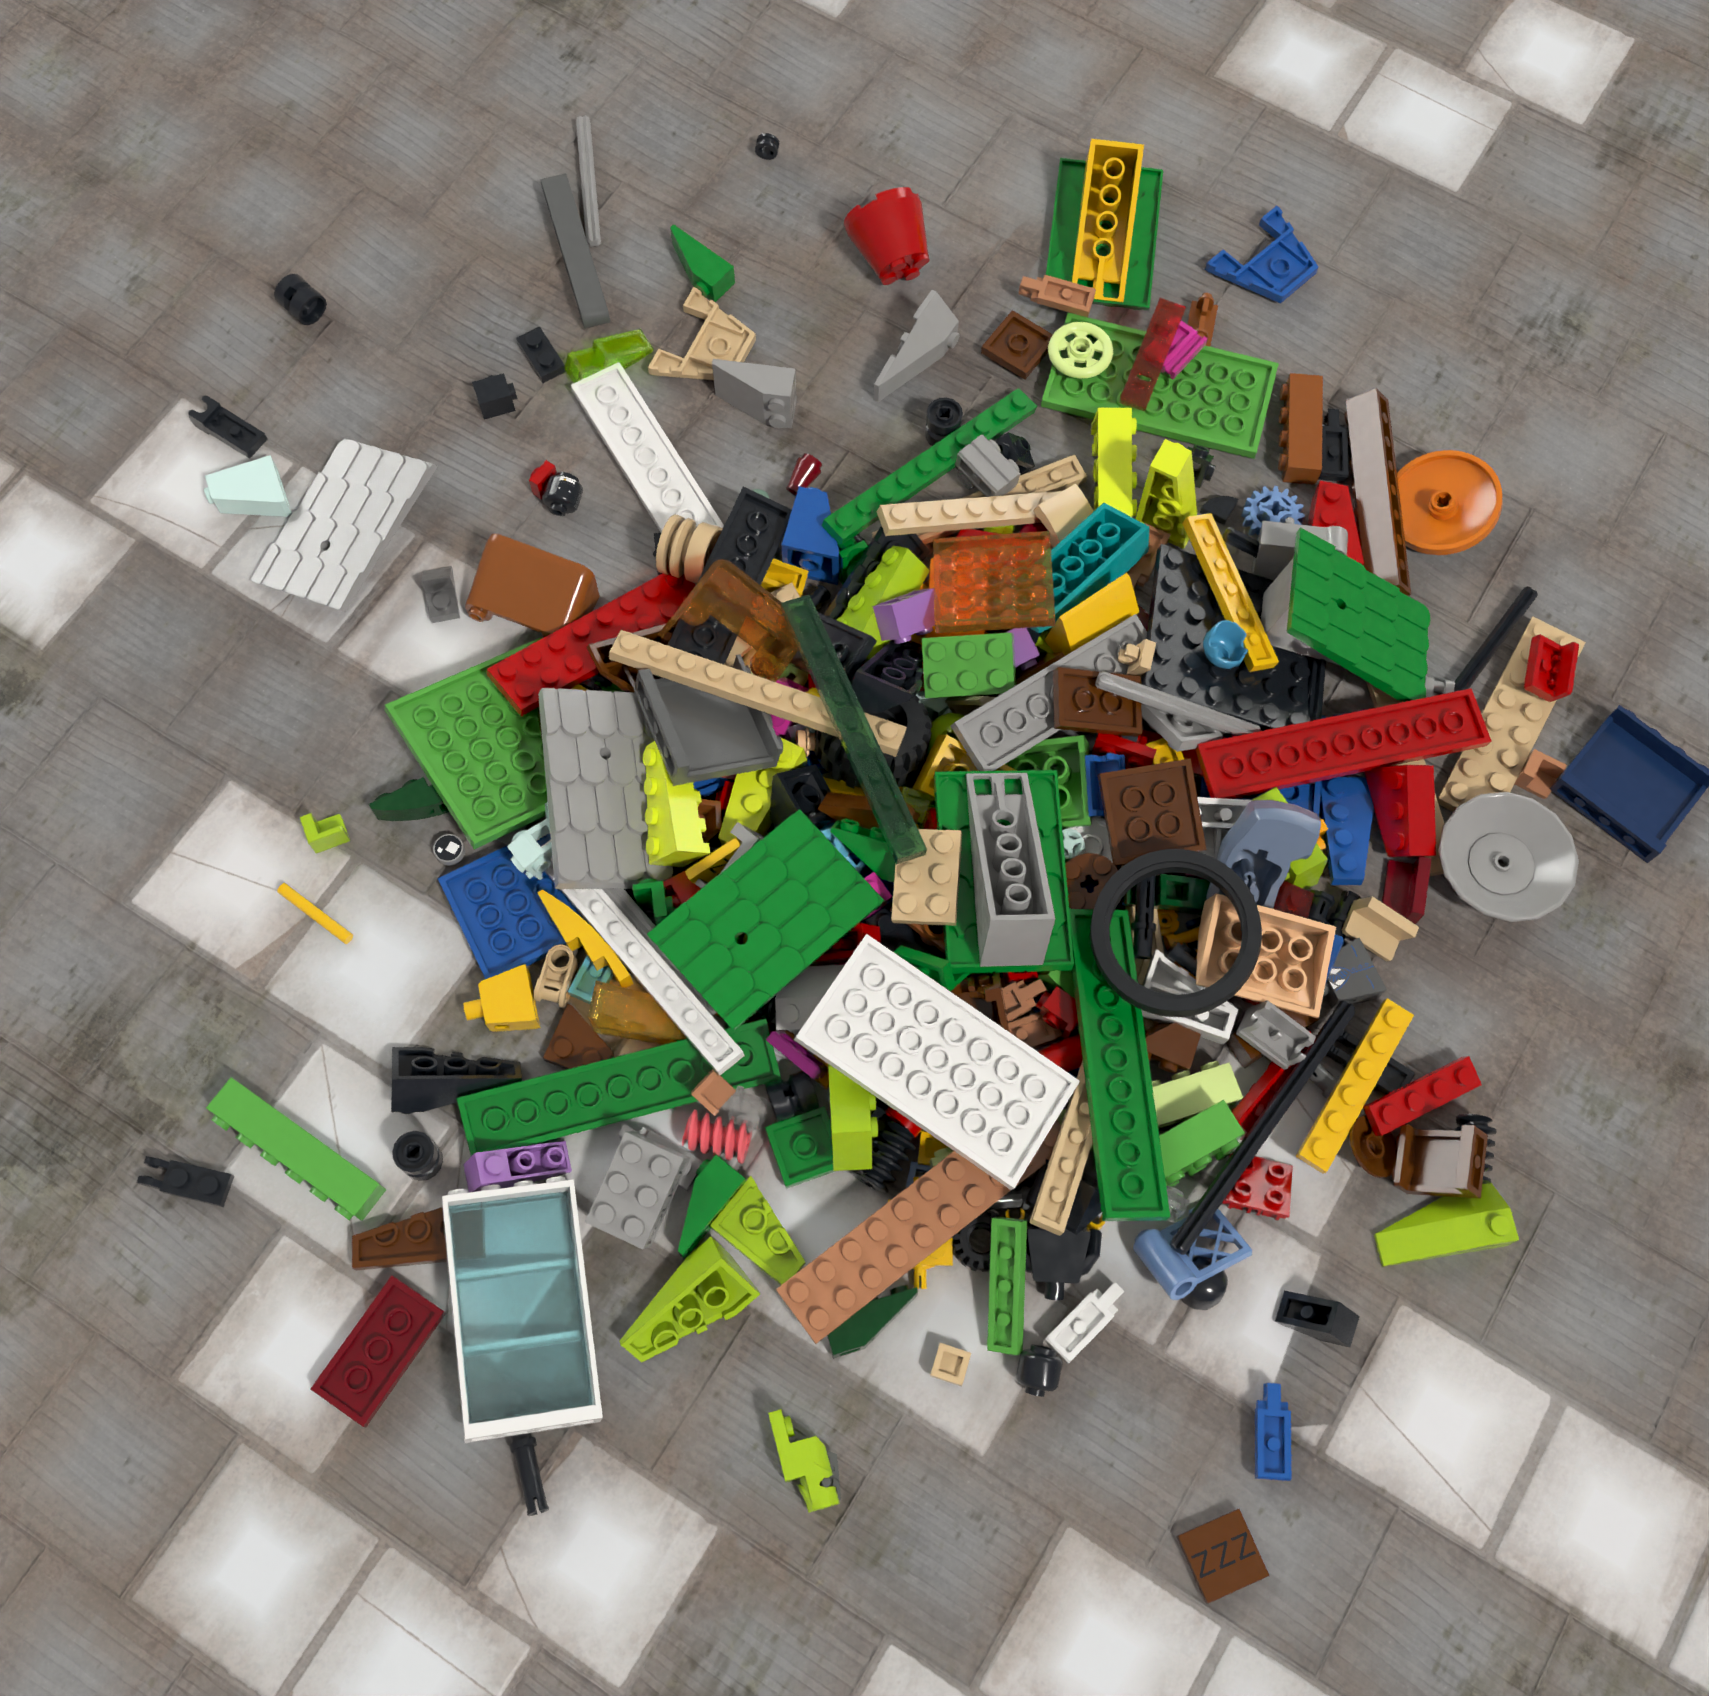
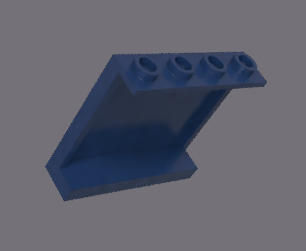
[1550,705,1709,863]

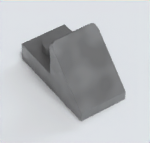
[421,566,460,623]

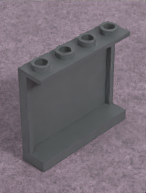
[634,654,783,786]

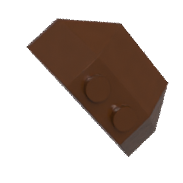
[587,620,679,693]

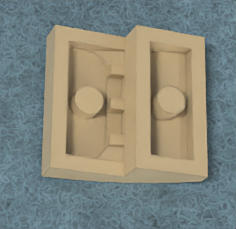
[1033,484,1094,547]

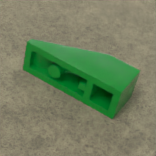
[670,224,735,302]
[678,1155,746,1259]

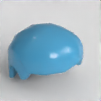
[1203,620,1248,669]

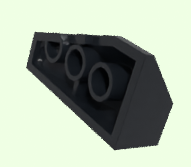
[847,640,923,715]

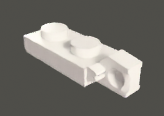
[1044,1282,1124,1364]

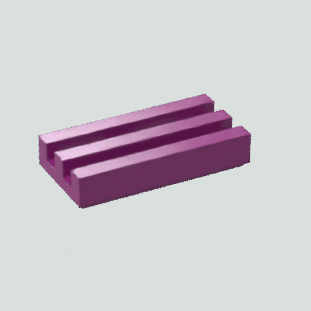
[766,1030,828,1080]

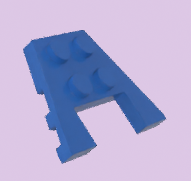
[1205,206,1318,304]

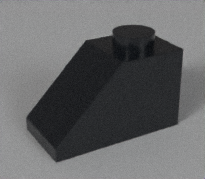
[1275,1290,1360,1347]

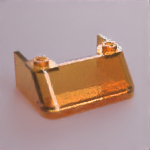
[658,559,809,682]

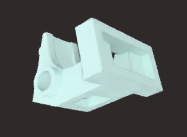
[507,802,552,880]

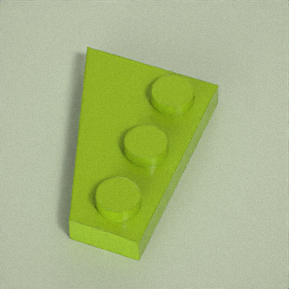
[710,1176,806,1285]

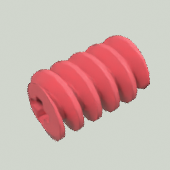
[682,1109,752,1164]

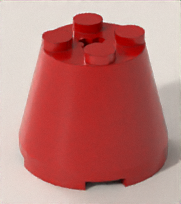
[844,187,930,285]

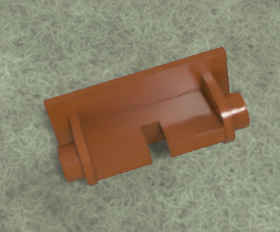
[1187,293,1218,347]

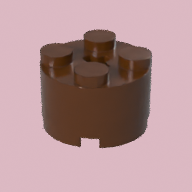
[1065,853,1119,909]

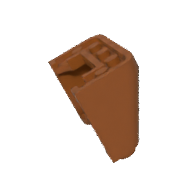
[465,534,600,638]

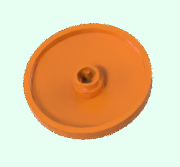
[1397,450,1503,555]

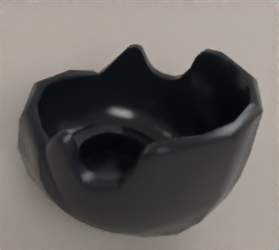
[1181,1255,1228,1310]

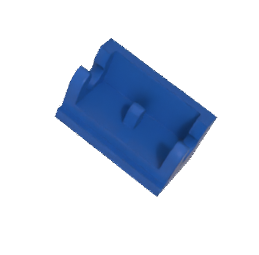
[1085,753,1125,818]

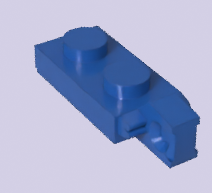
[1255,1383,1292,1481]

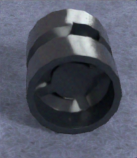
[274,274,327,325]
[925,397,963,446]
[764,1070,820,1122]
[392,1131,443,1181]

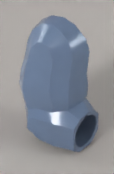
[1207,800,1321,909]

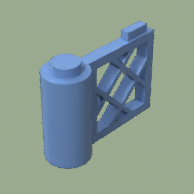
[1133,1208,1252,1300]

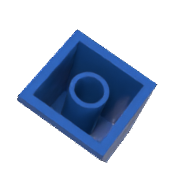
[782,486,839,585]

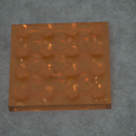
[933,531,1055,633]

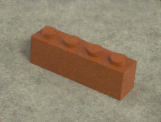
[1278,373,1323,485]

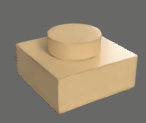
[930,1343,971,1387]

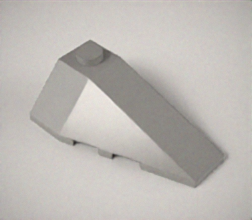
[874,290,960,402]

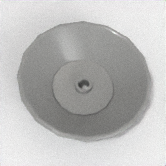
[1439,792,1579,922]

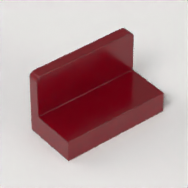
[1382,856,1432,924]

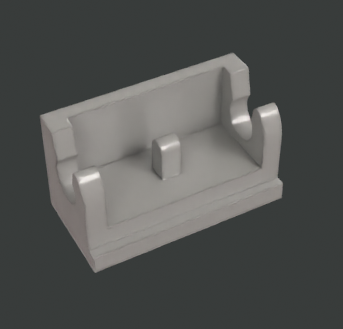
[1236,1000,1316,1070]

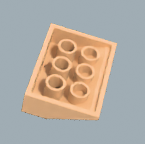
[1196,893,1336,1018]

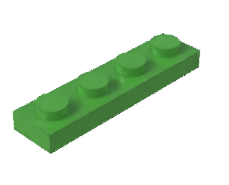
[987,1217,1027,1355]

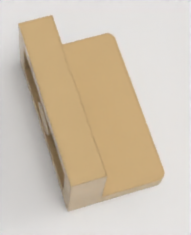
[1342,896,1419,961]

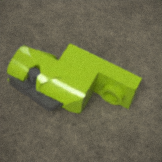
[768,1409,841,1513]

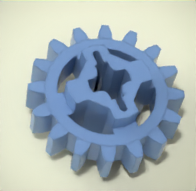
[1241,486,1305,541]

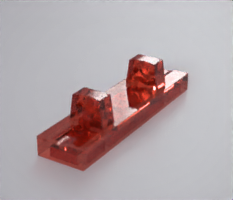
[1119,298,1186,412]

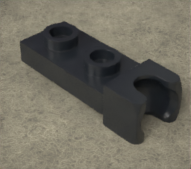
[188,395,268,459]

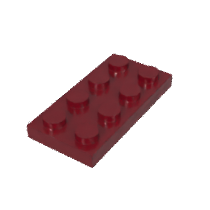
[310,1276,446,1428]

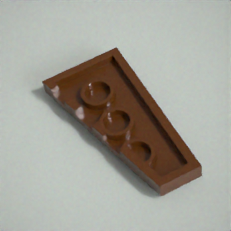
[352,1202,485,1271]

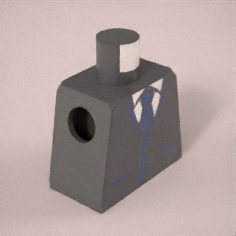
[1323,937,1387,1009]

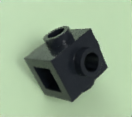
[996,432,1035,475]
[1187,445,1216,488]

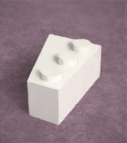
[1142,949,1238,1045]

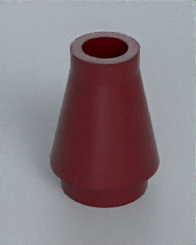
[786,453,822,496]

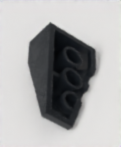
[391,1047,522,1114]

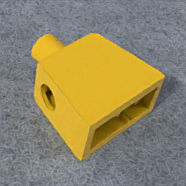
[463,964,541,1032]

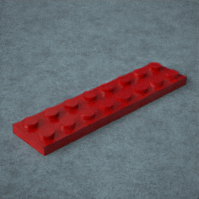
[487,573,696,716]

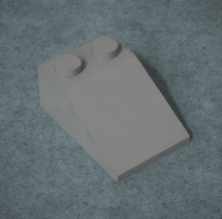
[712,359,797,428]

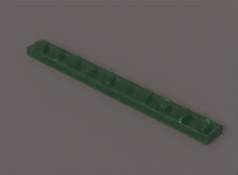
[781,595,927,865]

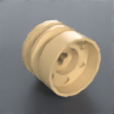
[656,514,722,583]

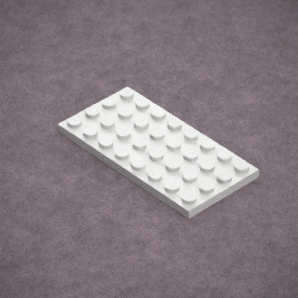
[794,934,1080,1190]

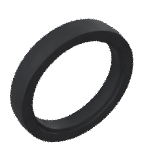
[1090,849,1262,1017]

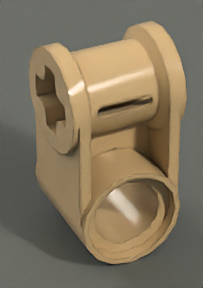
[534,945,578,1008]

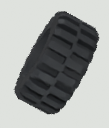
[814,679,932,792]

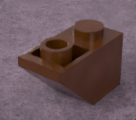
[1145,1023,1201,1073]

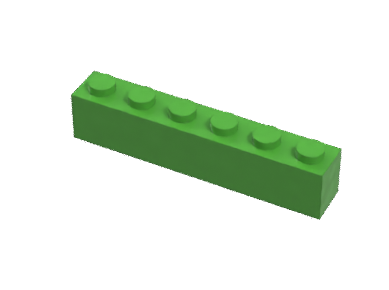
[206,1077,386,1221]

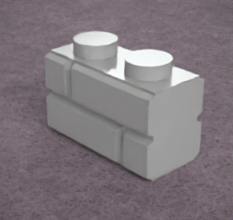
[955,434,1021,497]

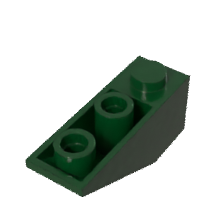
[827,1284,918,1359]

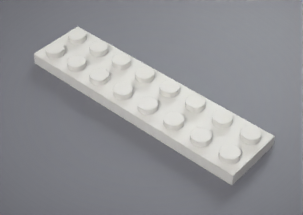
[571,362,724,533]

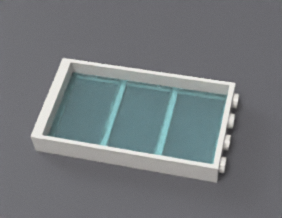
[442,1176,603,1443]

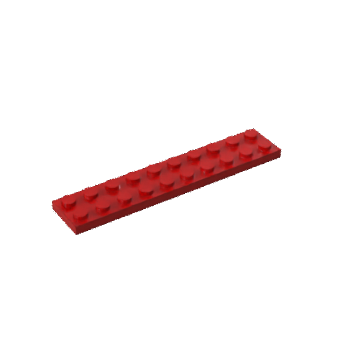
[1195,688,1492,799]

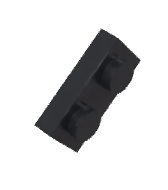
[516,327,567,383]

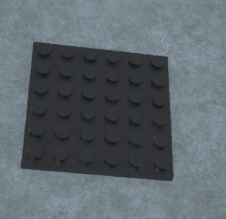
[1141,544,1310,731]

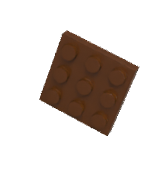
[1097,758,1207,865]

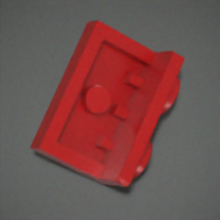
[1524,634,1579,702]

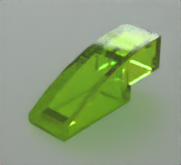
[564,329,654,383]

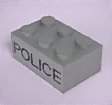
[585,1131,691,1249]

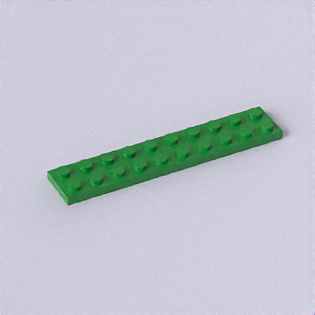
[1069,909,1170,1221]
[457,1018,781,1156]

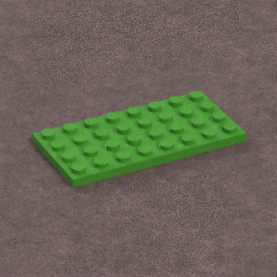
[1041,313,1279,459]

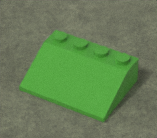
[1005,735,1091,828]

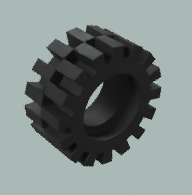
[953,1210,998,1272]

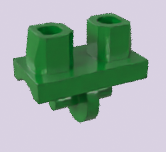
[837,538,868,584]

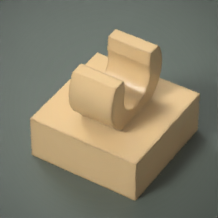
[1118,639,1156,676]

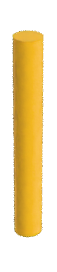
[277,883,353,944]

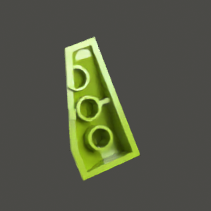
[1374,1183,1519,1267]
[619,1237,760,1363]

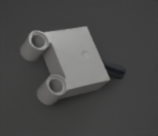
[1222,517,1348,580]

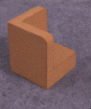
[1514,749,1567,799]
[691,1069,736,1116]

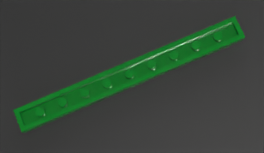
[822,388,1037,546]

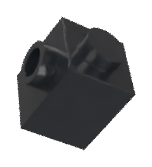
[472,373,518,420]

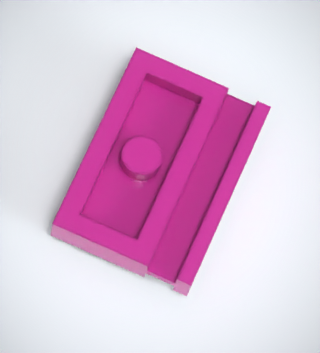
[1142,317,1208,379]

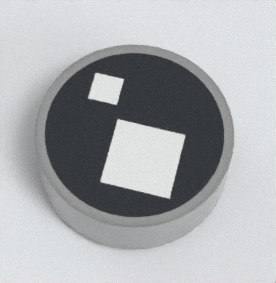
[433,834,465,866]

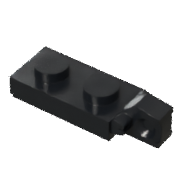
[1318,408,1349,482]

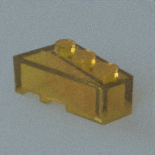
[587,980,687,1045]

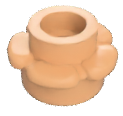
[795,727,815,757]

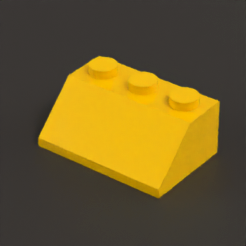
[1045,573,1140,656]

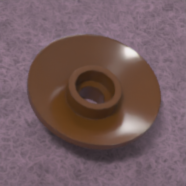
[1350,1115,1398,1178]

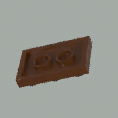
[1053,667,1142,737]

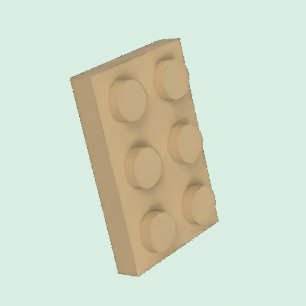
[891,828,962,926]

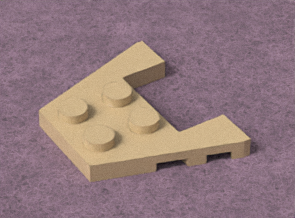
[648,287,756,380]

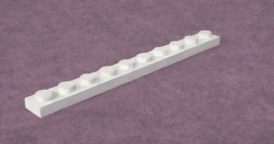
[541,840,745,1076]

